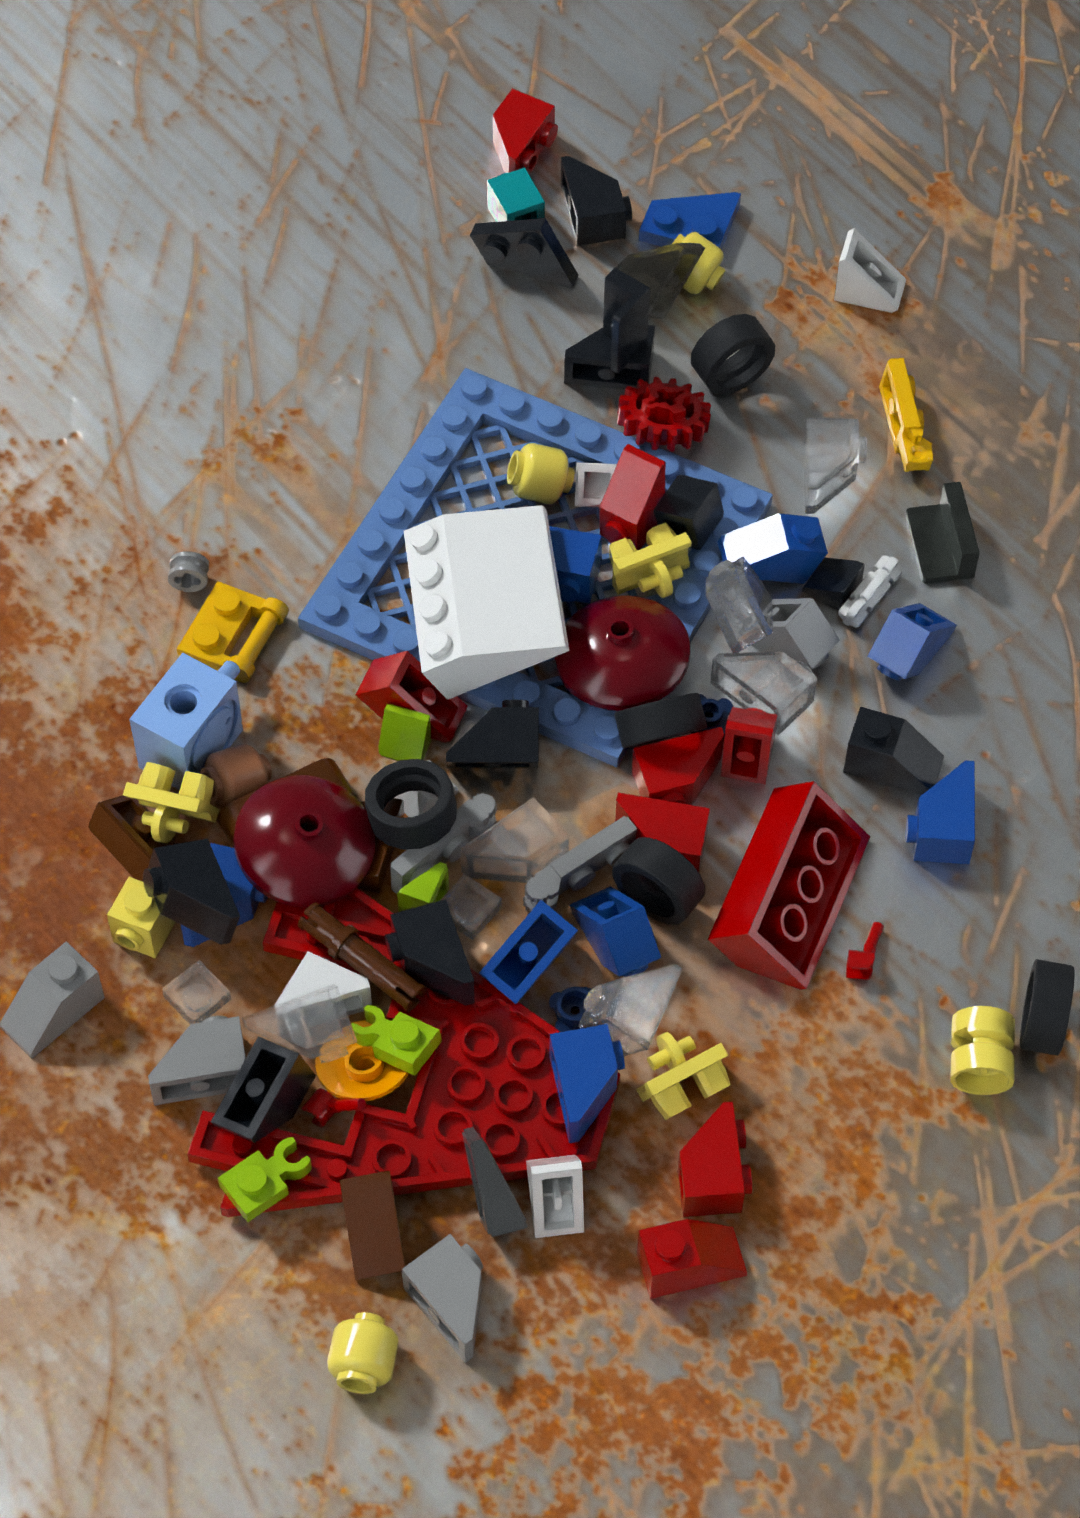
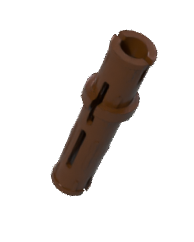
[298,902,427,1012]

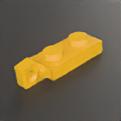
[879,358,933,472]

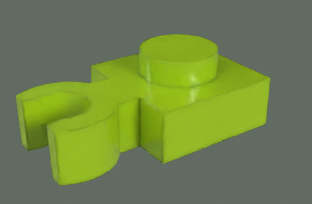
[349,1005,442,1076]
[218,1137,312,1223]

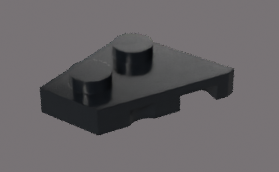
[470,218,578,287]

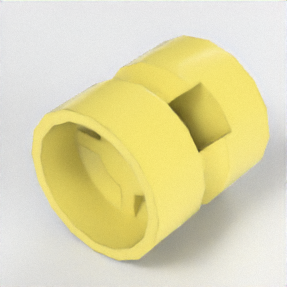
[950,1006,1015,1095]

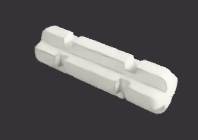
[838,555,903,628]

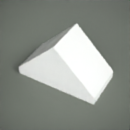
[834,228,907,313]
[274,951,372,1035]
[526,1155,584,1238]

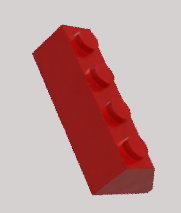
[708,781,870,990]

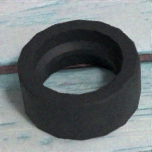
[691,314,776,395]
[614,693,707,748]
[365,759,457,850]
[612,837,705,925]
[1020,959,1075,1056]

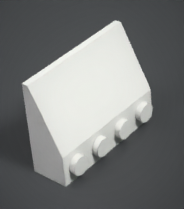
[404,505,570,700]

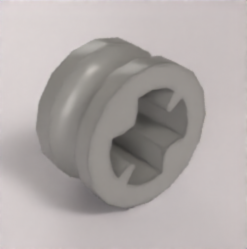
[168,551,210,592]

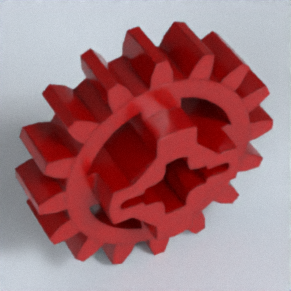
[617,377,711,452]

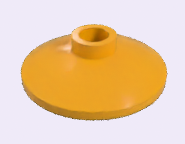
[315,1020,409,1101]

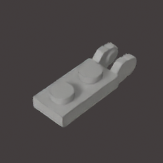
[391,793,497,894]
[523,816,637,913]

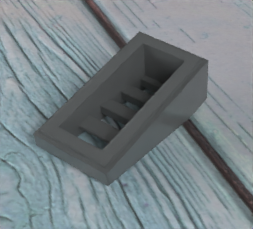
[462,1127,528,1237]

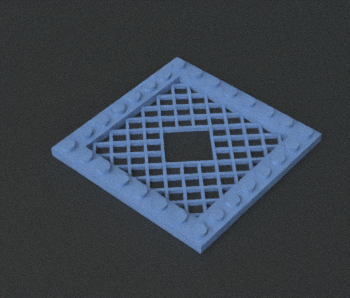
[298,368,773,768]

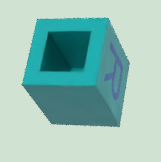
[487,168,545,222]

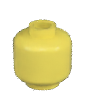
[662,232,726,295]
[507,443,575,504]
[327,1312,398,1394]

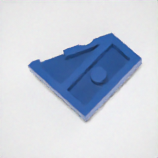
[639,192,741,250]

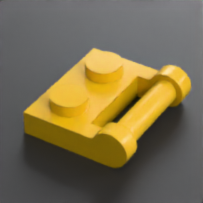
[177,581,289,683]

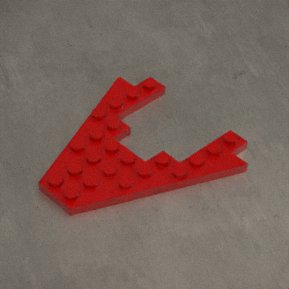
[187,888,621,1217]

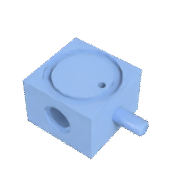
[129,653,243,790]

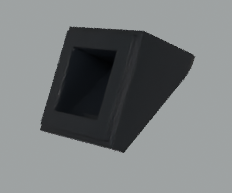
[802,557,865,610]

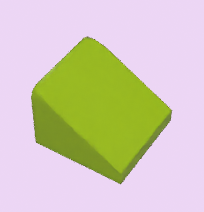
[378,704,431,761]
[397,862,449,912]

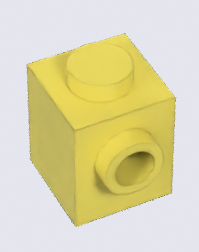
[107,877,176,958]

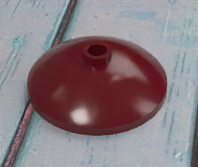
[555,595,690,711]
[233,775,375,908]

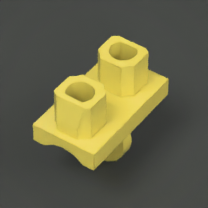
[609,523,692,598]
[123,762,219,843]
[636,1032,731,1120]

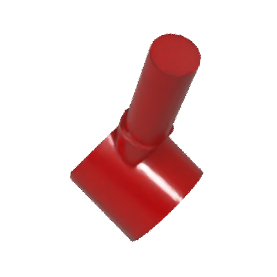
[846,922,884,980]
[301,1088,366,1128]

